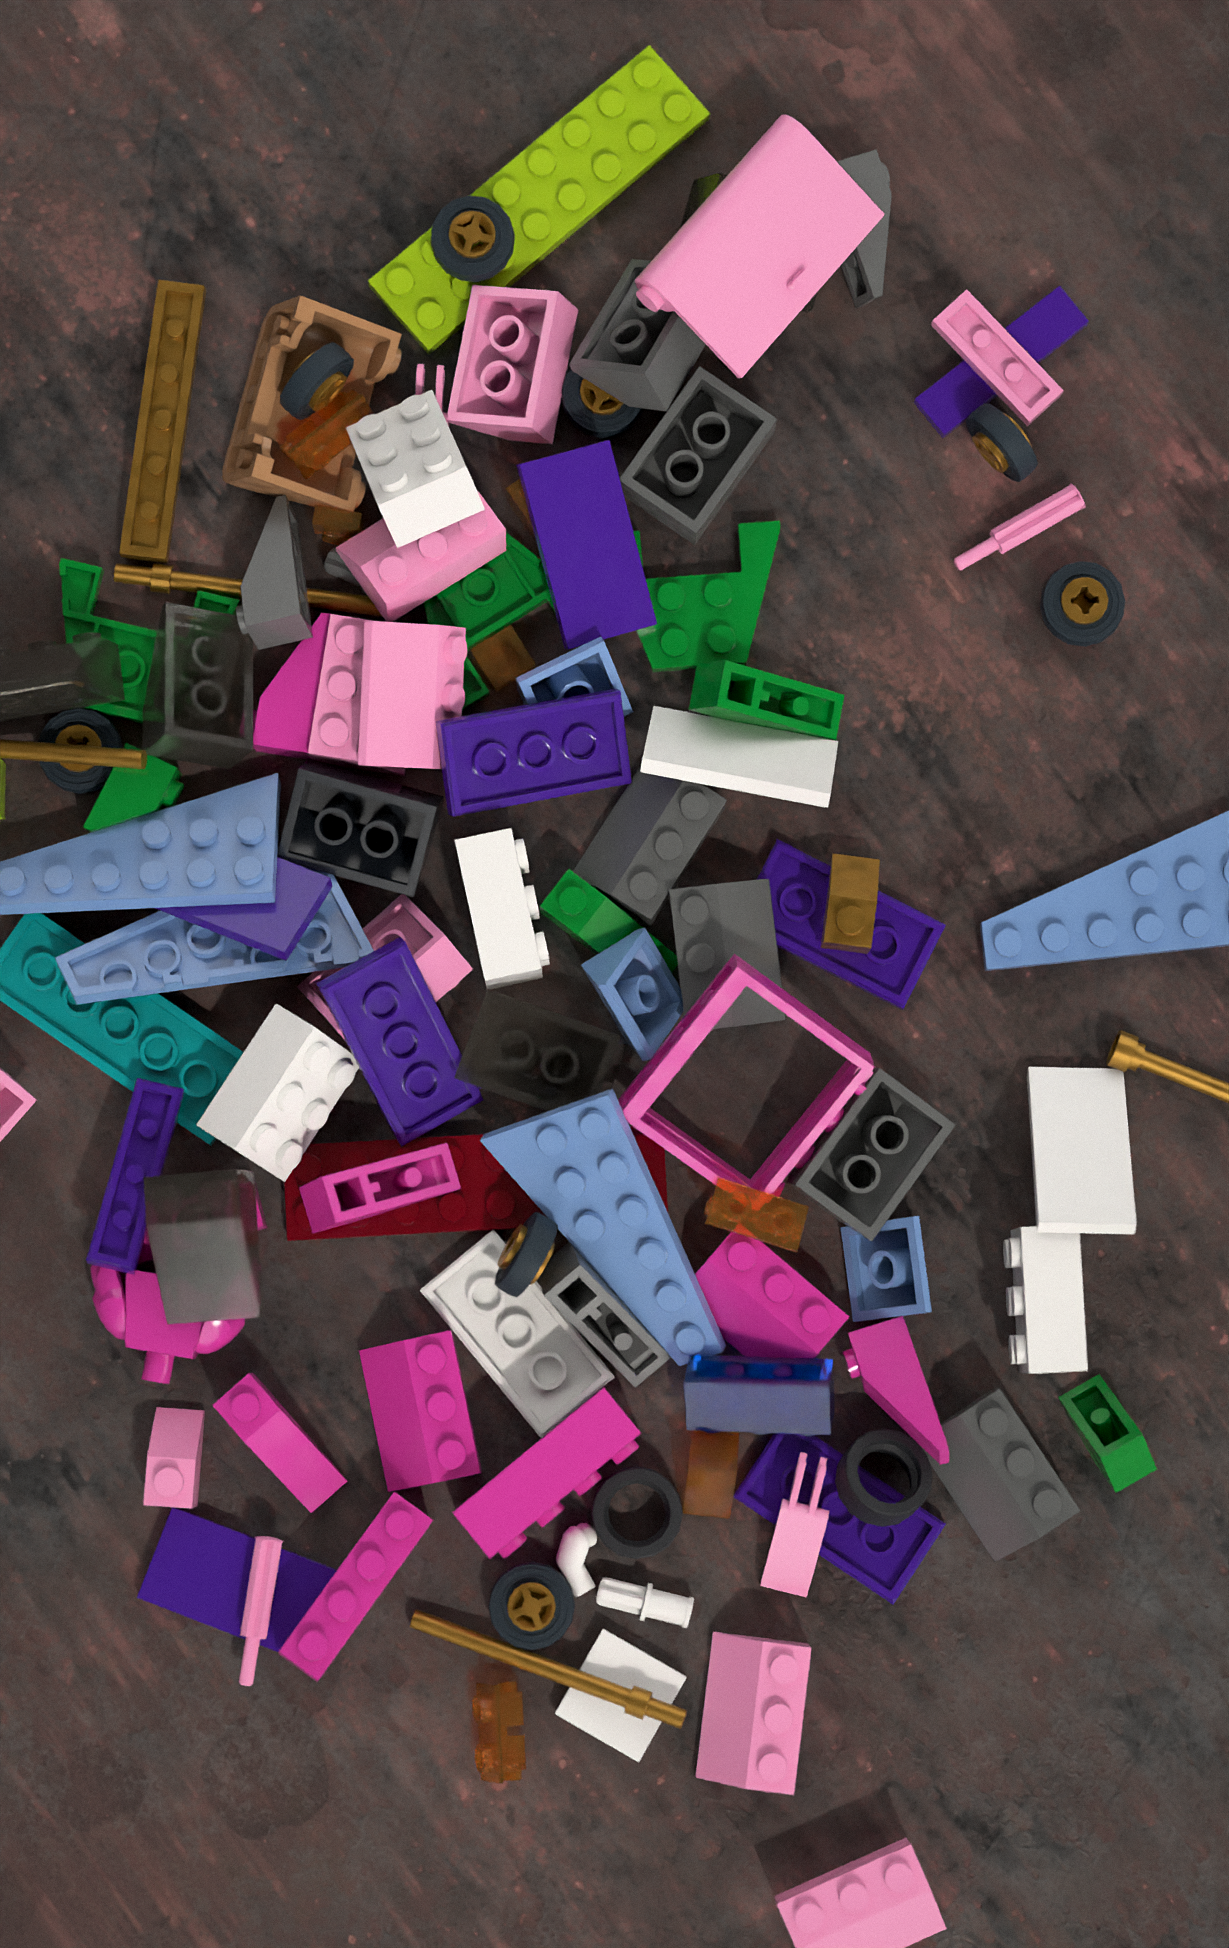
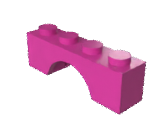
[278,1492,433,1682]

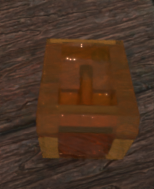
[682,1417,740,1519]

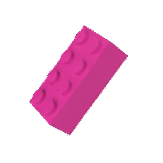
[453,1387,641,1559]

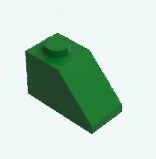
[83,743,184,833]
[1058,1374,1157,1493]

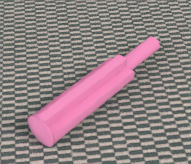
[953,483,1085,570]
[239,1536,284,1686]

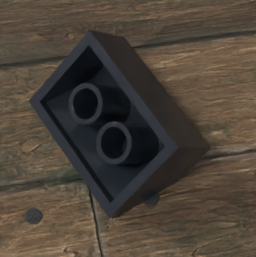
[277,759,444,897]

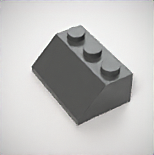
[569,259,706,411]
[573,765,727,926]
[669,879,786,1029]
[786,1068,956,1241]
[921,1388,1080,1562]

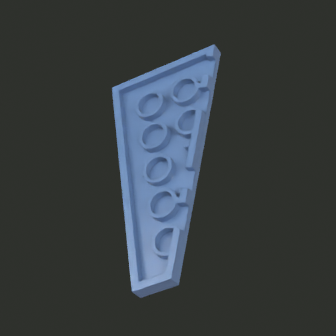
[0,773,281,915]
[980,811,1229,971]
[55,865,374,1004]
[480,1089,726,1366]

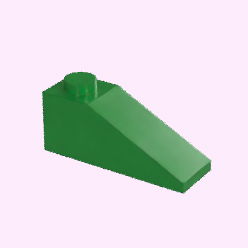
[689,660,844,740]
[540,869,678,973]

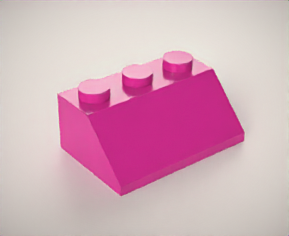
[695,1223,849,1390]
[359,1330,482,1492]

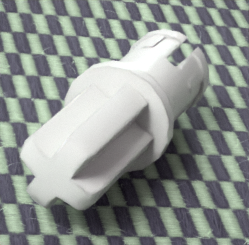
[596,1577,694,1628]

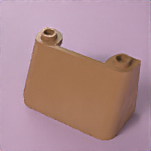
[222,295,401,514]

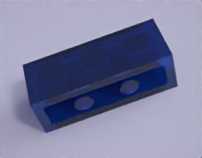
[684,1355,835,1436]

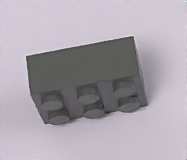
[620,366,777,545]

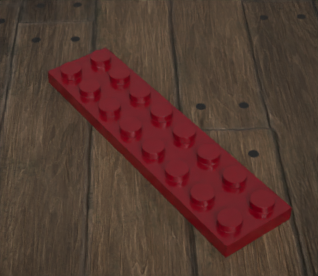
[284,1126,668,1241]

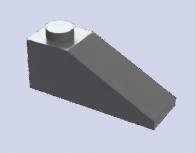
[837,150,892,308]
[236,495,313,650]
[538,1242,671,1388]

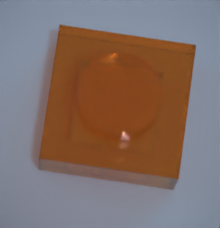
[312,505,364,545]
[471,625,536,692]

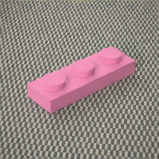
[931,290,1064,426]

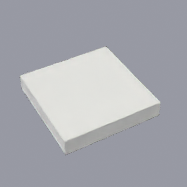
[555,1628,687,1762]

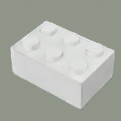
[346,390,485,548]
[455,828,550,990]
[197,1004,359,1182]
[1003,1226,1088,1374]

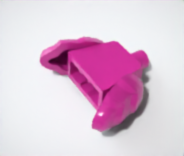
[90,1257,261,1384]

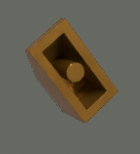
[821,854,880,954]

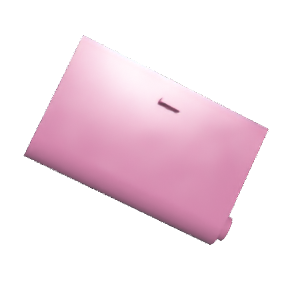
[635,115,885,378]

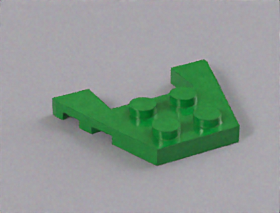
[633,521,781,672]
[423,532,556,712]
[59,558,241,728]

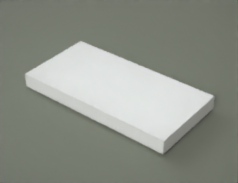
[640,706,838,807]
[1027,1067,1136,1234]
[420,1229,615,1438]

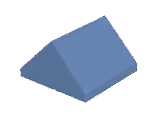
[516,637,633,716]
[581,928,684,1061]
[841,1216,932,1322]

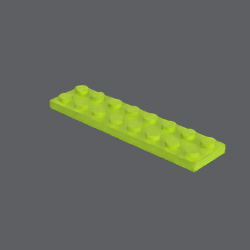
[368,45,710,355]

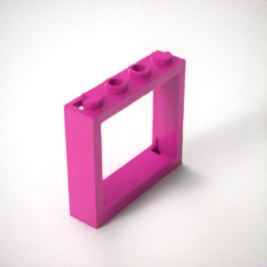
[618,954,875,1214]

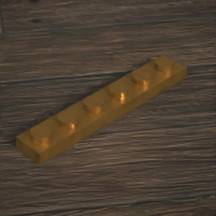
[119,280,206,563]

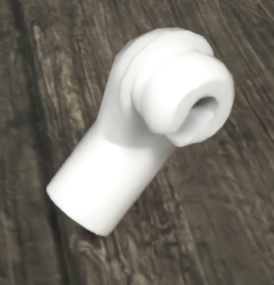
[556,1523,597,1598]

